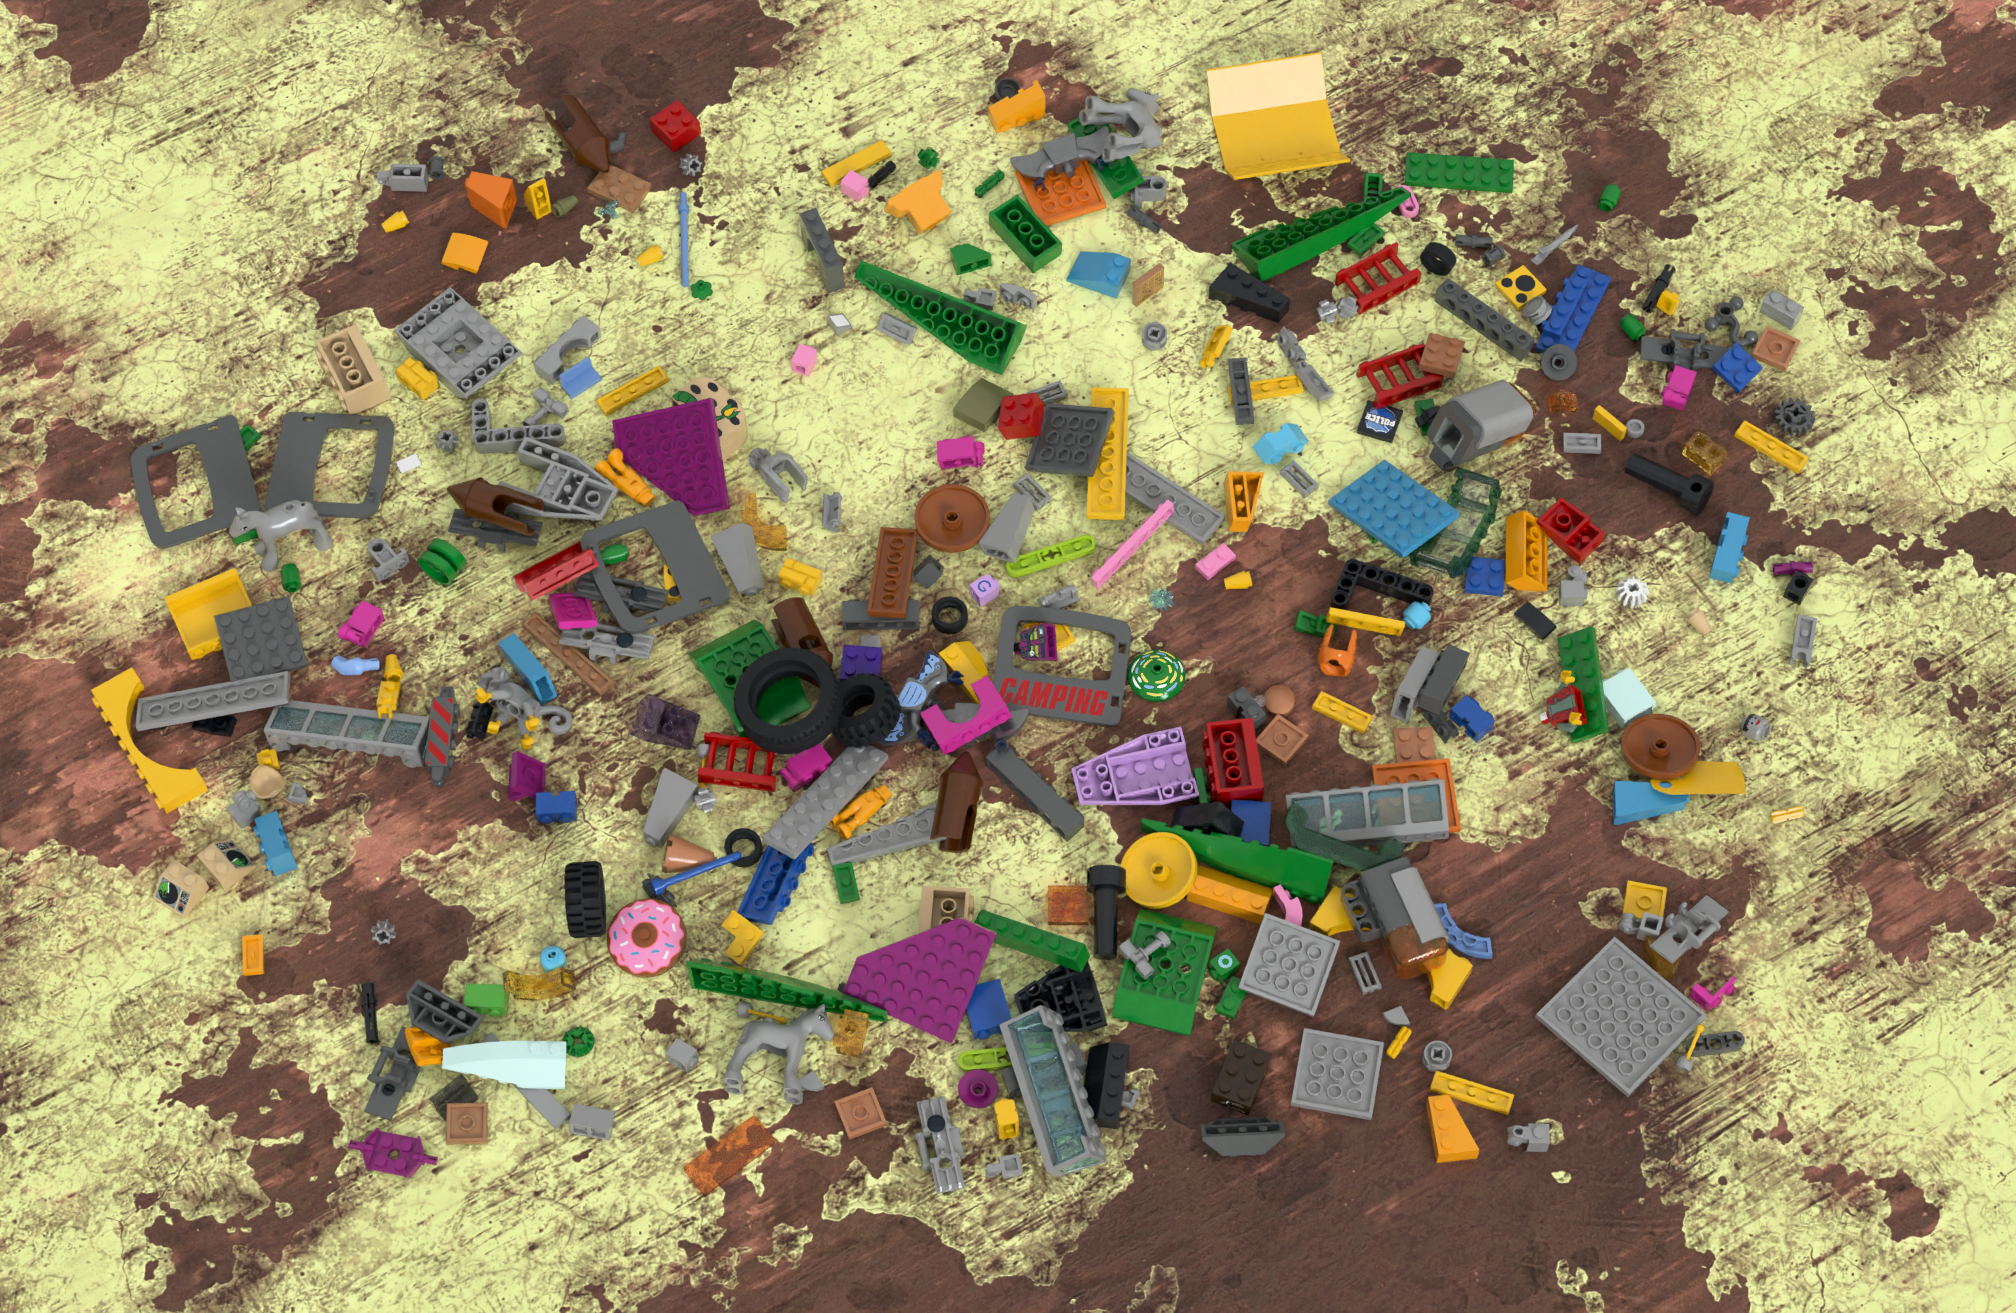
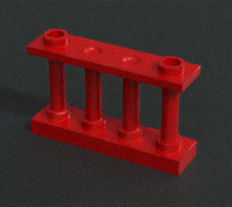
[1335,242,1421,315]
[1356,343,1444,410]
[513,541,599,601]
[697,732,780,792]

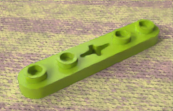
[1006,535,1096,578]
[958,1043,1058,1072]

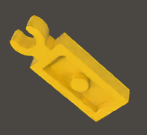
[1199,324,1233,369]
[376,681,401,719]

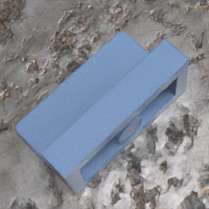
[559,357,601,400]

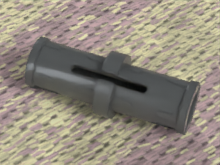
[1127,205,1162,234]
[1455,234,1493,249]

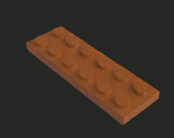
[867,527,918,619]

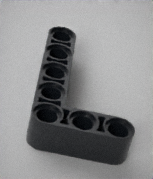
[1330,559,1434,610]

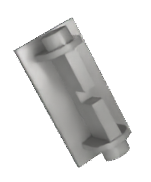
[1276,326,1306,366]
[822,492,842,533]
[1037,585,1080,609]

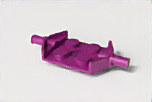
[348,1128,438,1178]

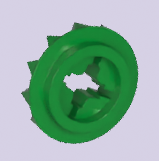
[562,1025,595,1057]

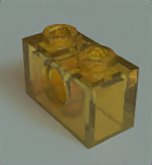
[833,1009,870,1058]

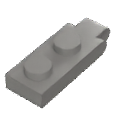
[1293,360,1334,401]

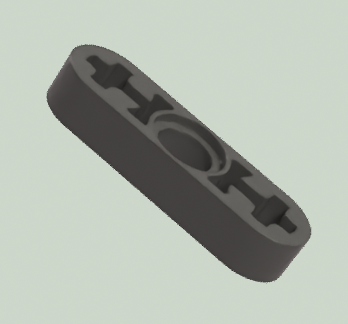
[1685,1031,1745,1057]

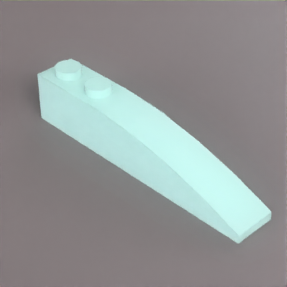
[442,1041,566,1089]

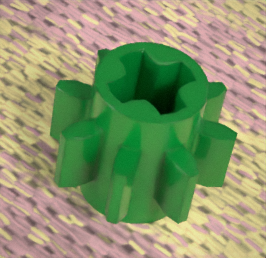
[917,147,940,169]

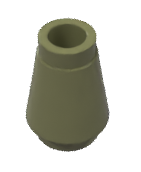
[551,195,578,218]

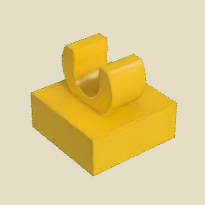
[1656,290,1680,316]
[256,749,280,770]

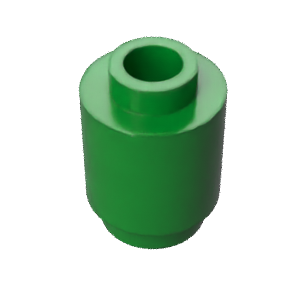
[1598,184,1621,212]
[1619,314,1646,341]
[600,542,629,565]
[280,563,302,593]

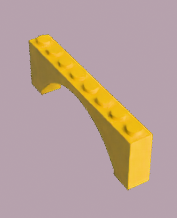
[91,667,208,814]
[1309,885,1473,1010]

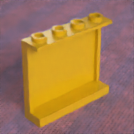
[164,568,252,660]

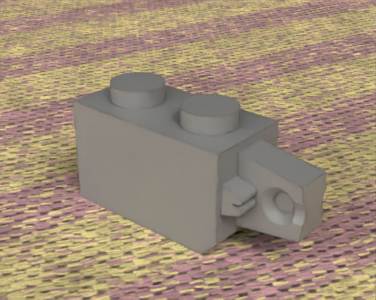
[377,164,429,192]

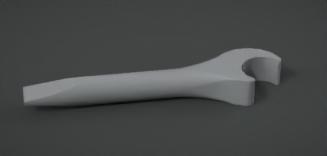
[1530,224,1578,265]

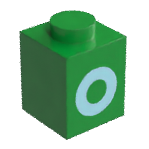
[1208,949,1240,984]

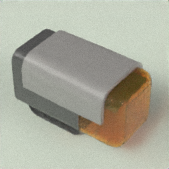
[1427,380,1536,471]
[1340,857,1449,980]

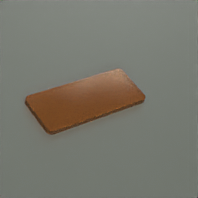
[684,1116,775,1195]

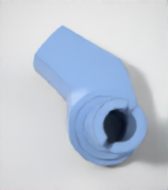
[331,655,379,676]

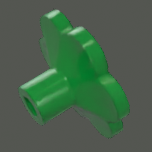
[691,280,713,300]

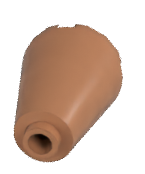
[662,834,717,873]

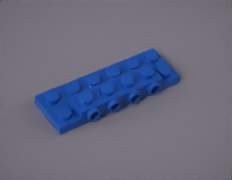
[1535,264,1612,361]
[737,815,814,925]

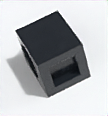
[1783,571,1813,605]

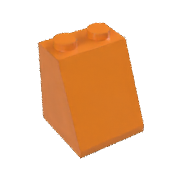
[465,171,517,229]

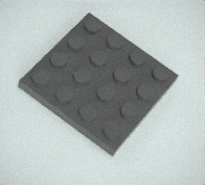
[1025,403,1115,477]
[214,596,308,683]

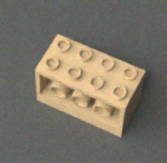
[315,324,391,415]
[918,886,974,933]

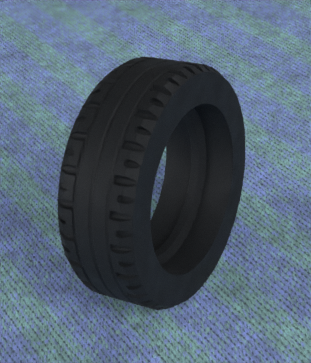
[734,648,843,754]

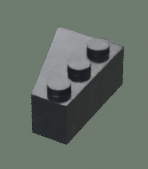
[1170,801,1244,837]

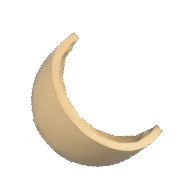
[250,765,285,799]

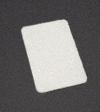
[396,454,421,473]

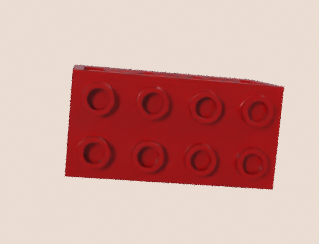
[1202,718,1264,808]

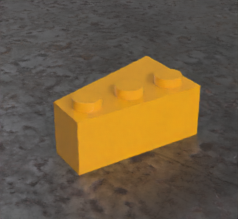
[988,80,1045,134]
[1223,471,1264,532]
[1426,1095,1479,1163]

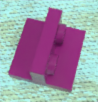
[508,751,546,802]

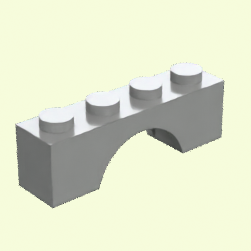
[534,315,601,385]

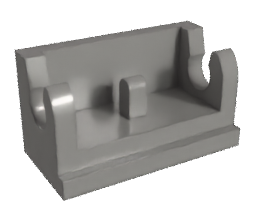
[569,1104,615,1141]

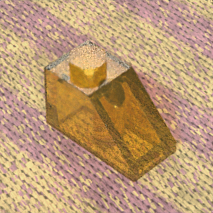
[1643,935,1684,980]

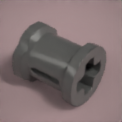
[429,156,445,180]
[1481,244,1505,267]

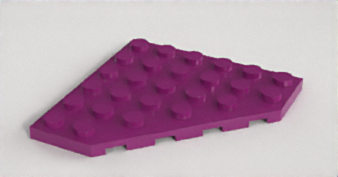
[612,398,730,516]
[843,917,997,1043]

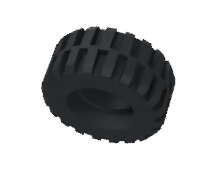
[832,673,901,748]
[564,861,606,938]

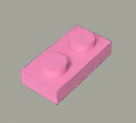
[1195,543,1236,580]

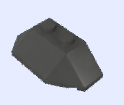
[406,979,484,1044]
[1201,1117,1285,1157]

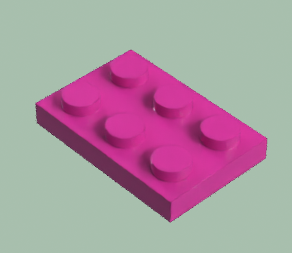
[549,592,597,630]

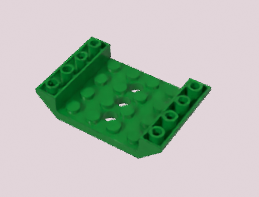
[688,619,811,738]
[1112,909,1218,1036]

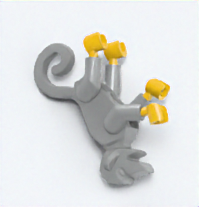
[475,667,572,750]

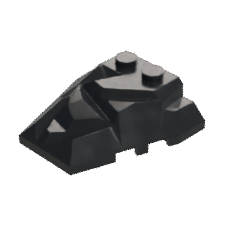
[1014,961,1108,1033]

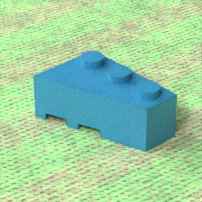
[1709,512,1750,583]
[253,810,298,876]

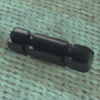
[868,160,896,188]

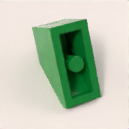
[950,243,992,276]

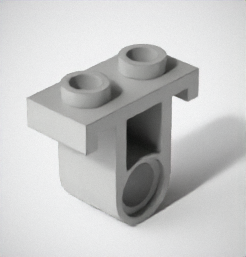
[1131,169,1167,209]
[368,538,410,582]

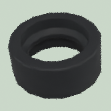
[1420,242,1457,276]
[931,596,968,635]
[724,828,763,868]

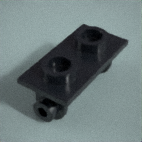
[466,701,493,742]

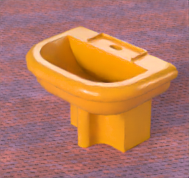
[884,170,952,235]

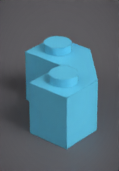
[1253,423,1309,465]

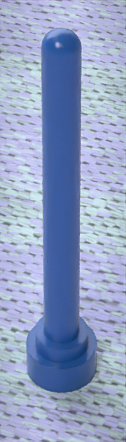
[650,851,742,895]

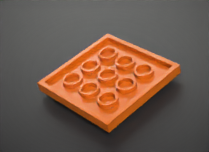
[1014,160,1106,226]
[1371,758,1461,833]

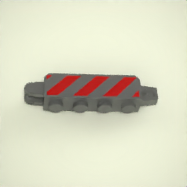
[425,686,460,788]

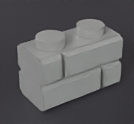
[1760,289,1804,330]

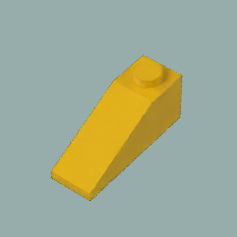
[523,178,552,220]

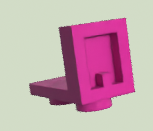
[1689,976,1736,1012]

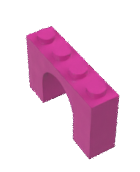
[920,675,1012,756]

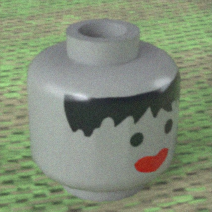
[1740,714,1771,742]

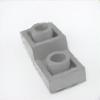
[1000,283,1037,310]

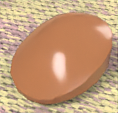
[1264,685,1295,717]

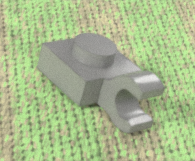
[964,288,997,310]
[985,1153,1023,1179]

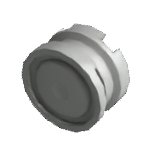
[1523,296,1552,325]
[1142,322,1167,351]
[1422,1040,1452,1073]

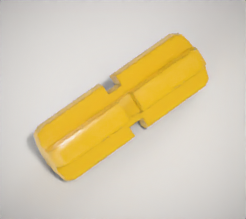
[1770,805,1804,823]
[1386,1026,1412,1059]

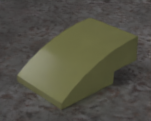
[953,378,1014,432]

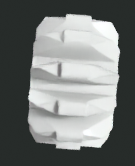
[1616,576,1649,609]

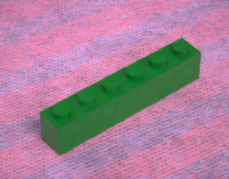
[974,909,1090,972]

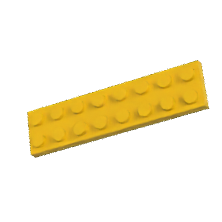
[1087,387,1129,520]

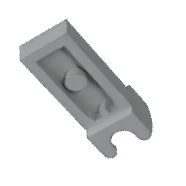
[1789,614,1817,668]

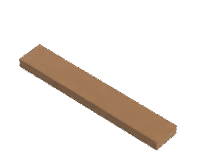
[522,612,615,697]

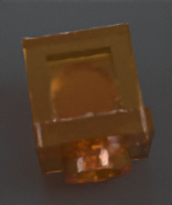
[1548,389,1579,414]

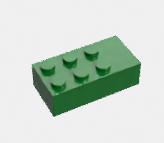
[989,194,1062,273]

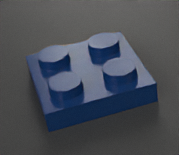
[1711,342,1763,393]
[1465,556,1506,597]

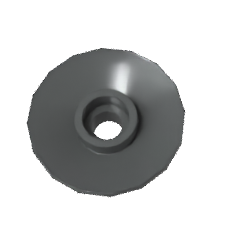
[1541,344,1577,381]

